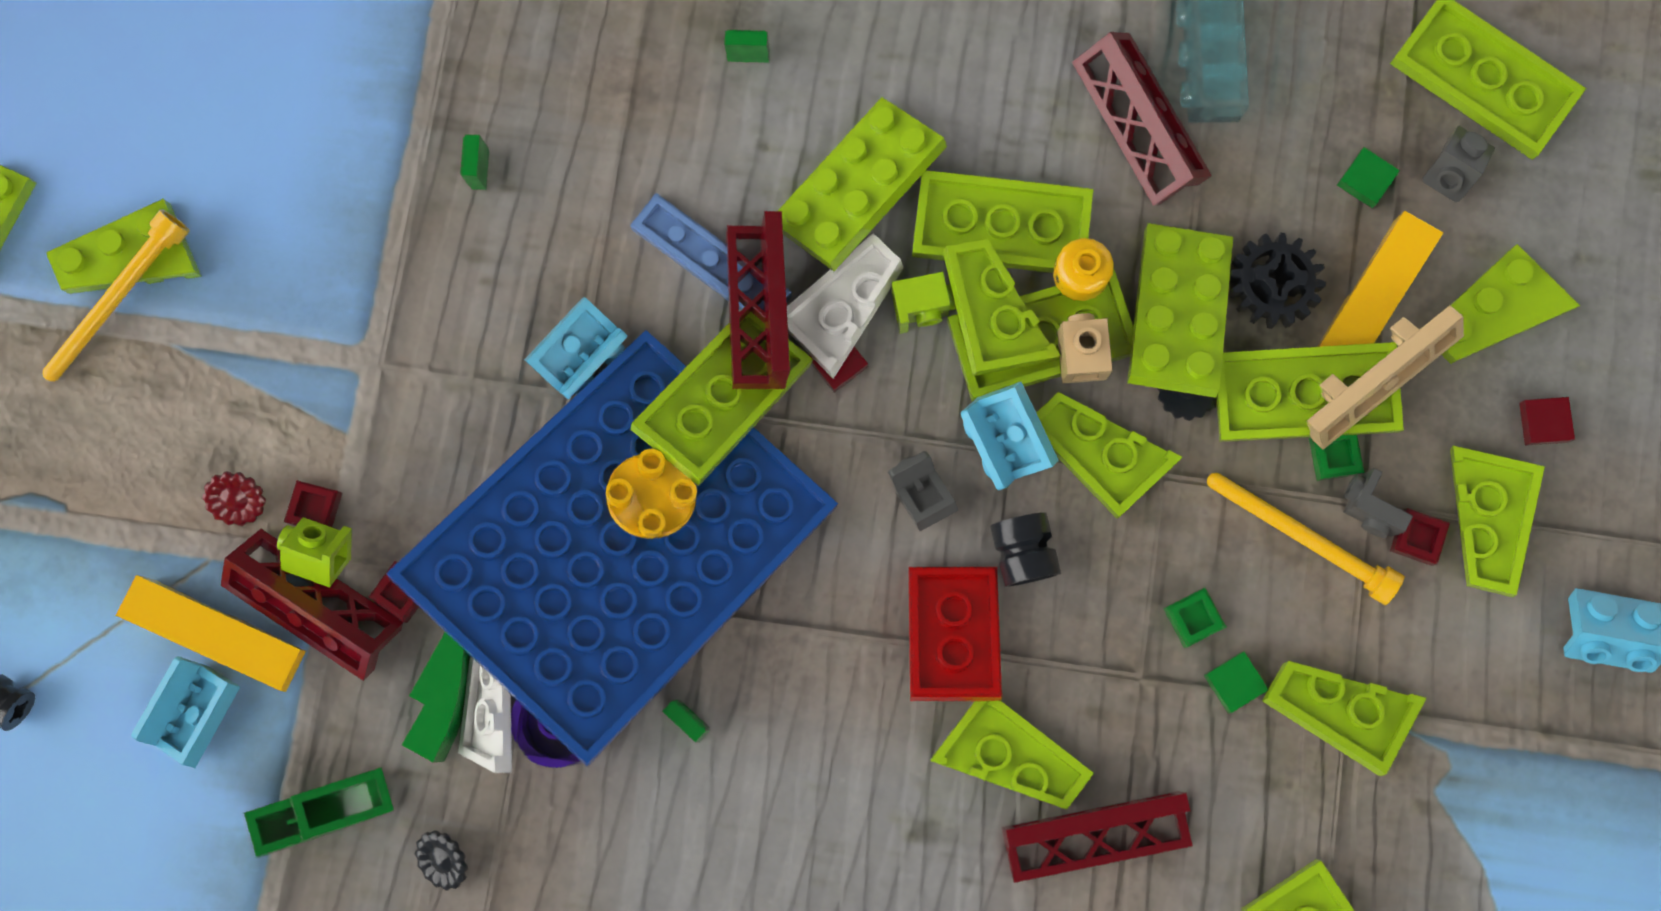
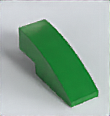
[402,632,470,763]
[244,767,394,858]

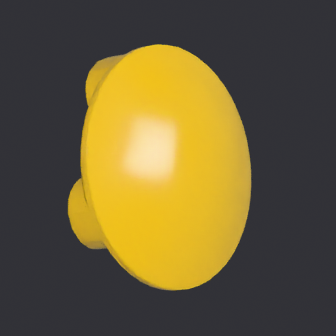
[606,449,697,539]

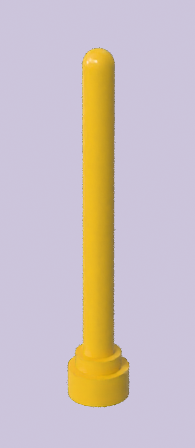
[42,209,190,381]
[1207,472,1405,606]

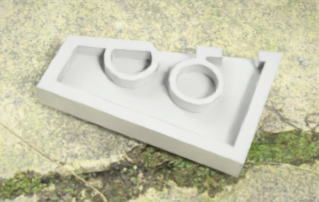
[787,233,904,379]
[458,656,512,773]

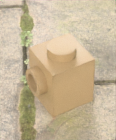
[1057,313,1112,384]

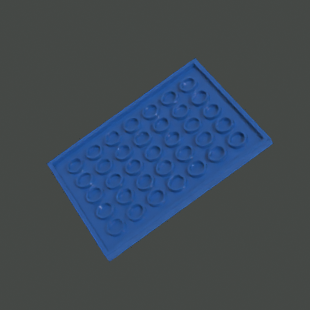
[386,330,838,767]

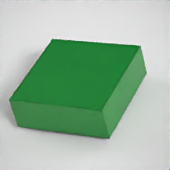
[724,30,770,63]
[460,134,489,190]
[1337,147,1400,209]
[1309,435,1365,481]
[1163,588,1226,648]
[1204,651,1269,714]
[662,699,710,743]

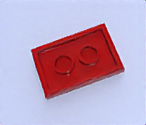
[908,567,1002,701]

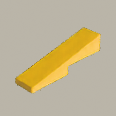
[1317,211,1444,347]
[115,575,306,692]

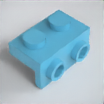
[524,297,628,399]
[961,382,1059,491]
[1563,588,1661,673]
[131,656,240,768]

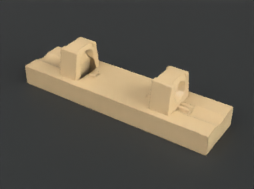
[1307,305,1464,450]

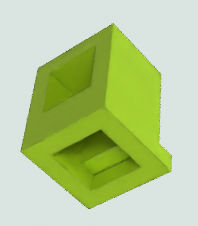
[891,272,956,334]
[277,517,352,588]

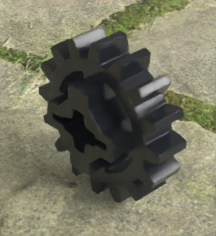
[1228,233,1326,329]

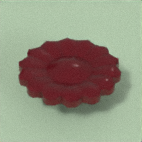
[202,471,266,526]

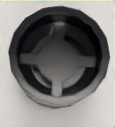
[990,512,1061,587]

